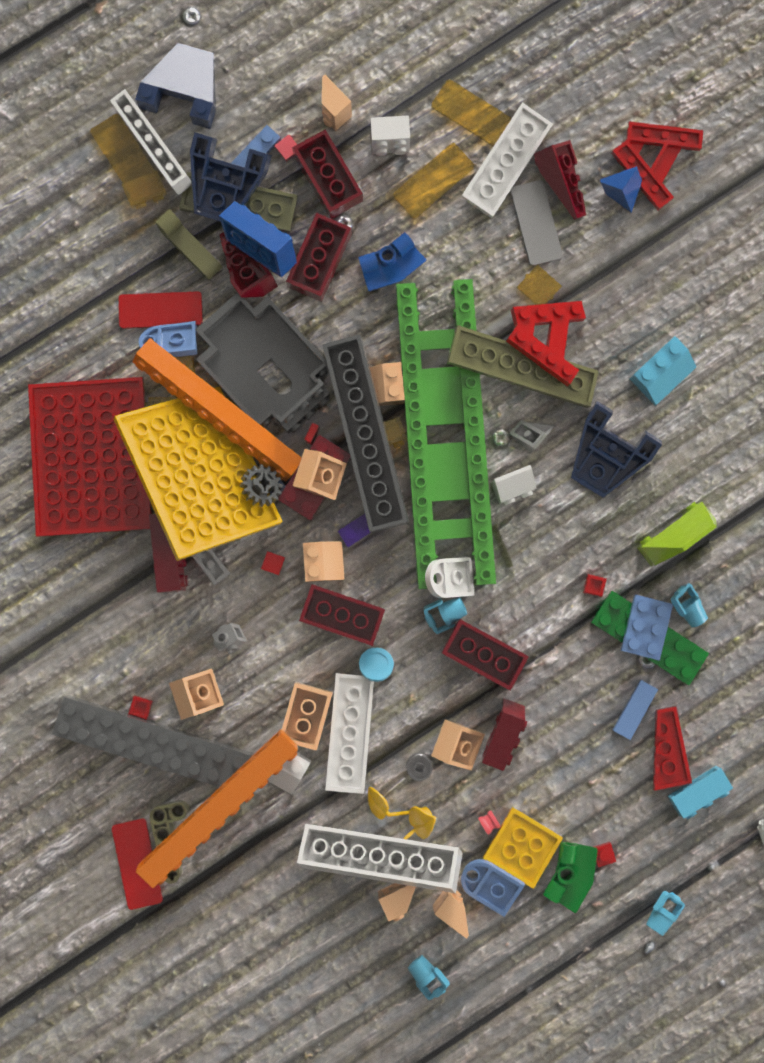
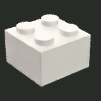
[371,116,410,156]

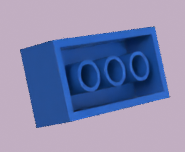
[219,201,297,278]

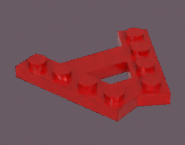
[611,121,703,211]
[506,301,586,387]

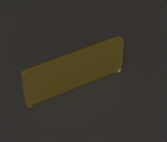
[431,79,512,147]
[90,114,160,198]
[393,143,474,219]

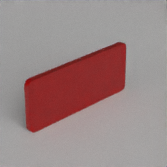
[118,291,203,329]
[112,818,163,910]

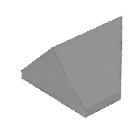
[509,420,555,453]

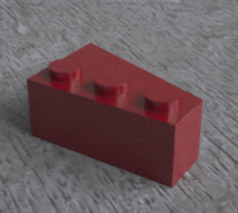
[482,698,527,771]

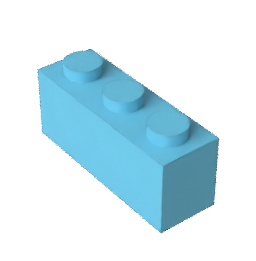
[667,766,733,819]

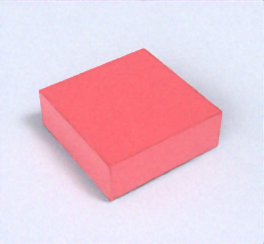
[274,135,297,162]

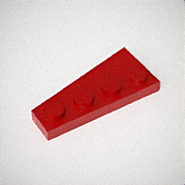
[653,706,692,791]

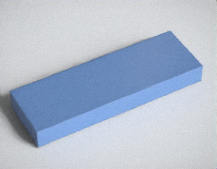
[612,680,658,740]

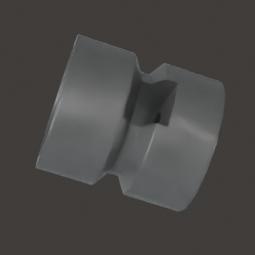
[406,753,432,781]

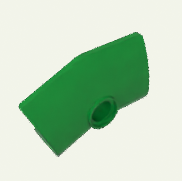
[543,842,598,913]

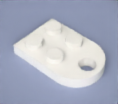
[425,557,474,598]

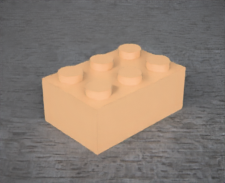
[282,682,333,751]

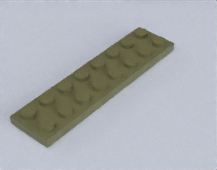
[447,325,599,408]

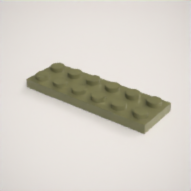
[179,172,298,233]

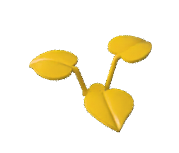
[368,786,436,840]

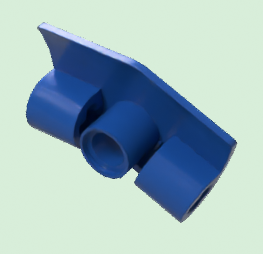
[358,232,427,291]

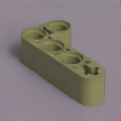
[155,209,223,280]
[150,800,189,884]

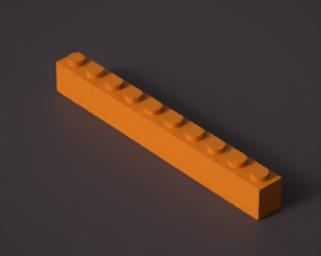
[132,338,302,482]
[136,729,298,888]

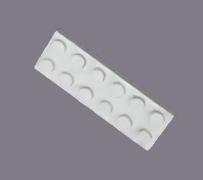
[461,102,553,218]
[325,673,374,794]

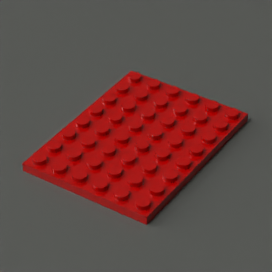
[28,377,152,537]

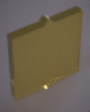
[517,264,562,305]

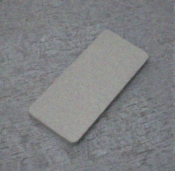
[511,180,563,266]

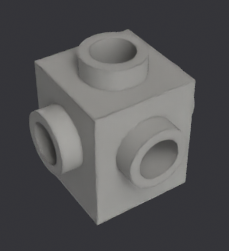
[212,623,247,654]

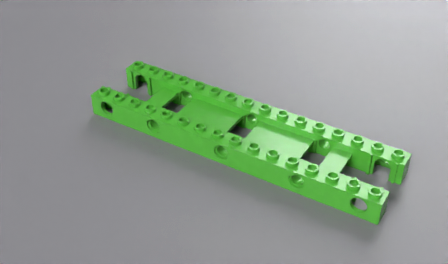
[396,279,496,590]

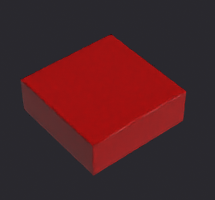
[304,423,320,445]
[261,551,285,575]
[583,574,607,597]
[128,695,153,720]

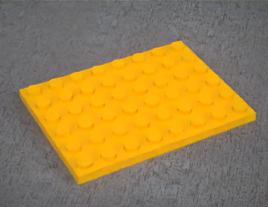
[114,386,283,561]

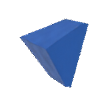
[600,166,642,213]

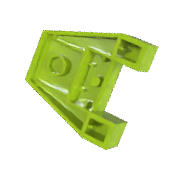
[637,501,717,566]

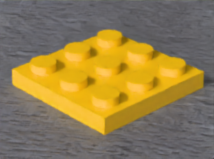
[483,807,563,889]

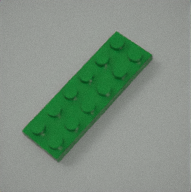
[590,591,709,686]

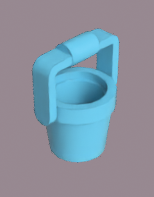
[671,583,708,628]
[423,597,468,634]
[646,891,685,936]
[407,955,450,1000]

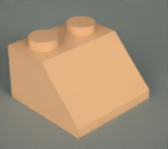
[322,75,352,131]
[370,362,405,406]
[293,449,347,500]
[303,542,345,582]
[169,669,224,720]
[431,720,485,770]
[378,883,416,922]
[433,890,469,939]

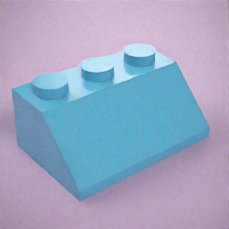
[629,336,696,406]

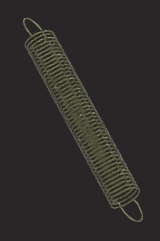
[492,524,514,573]

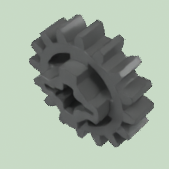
[240,465,283,507]

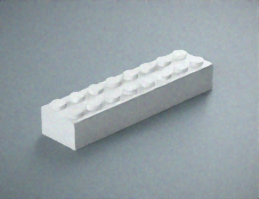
[297,824,462,893]

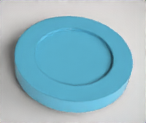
[359,648,394,682]

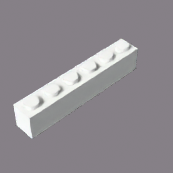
[110,89,192,195]

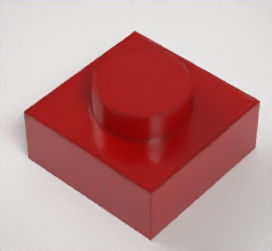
[594,842,617,868]

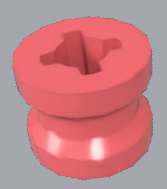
[478,810,501,835]

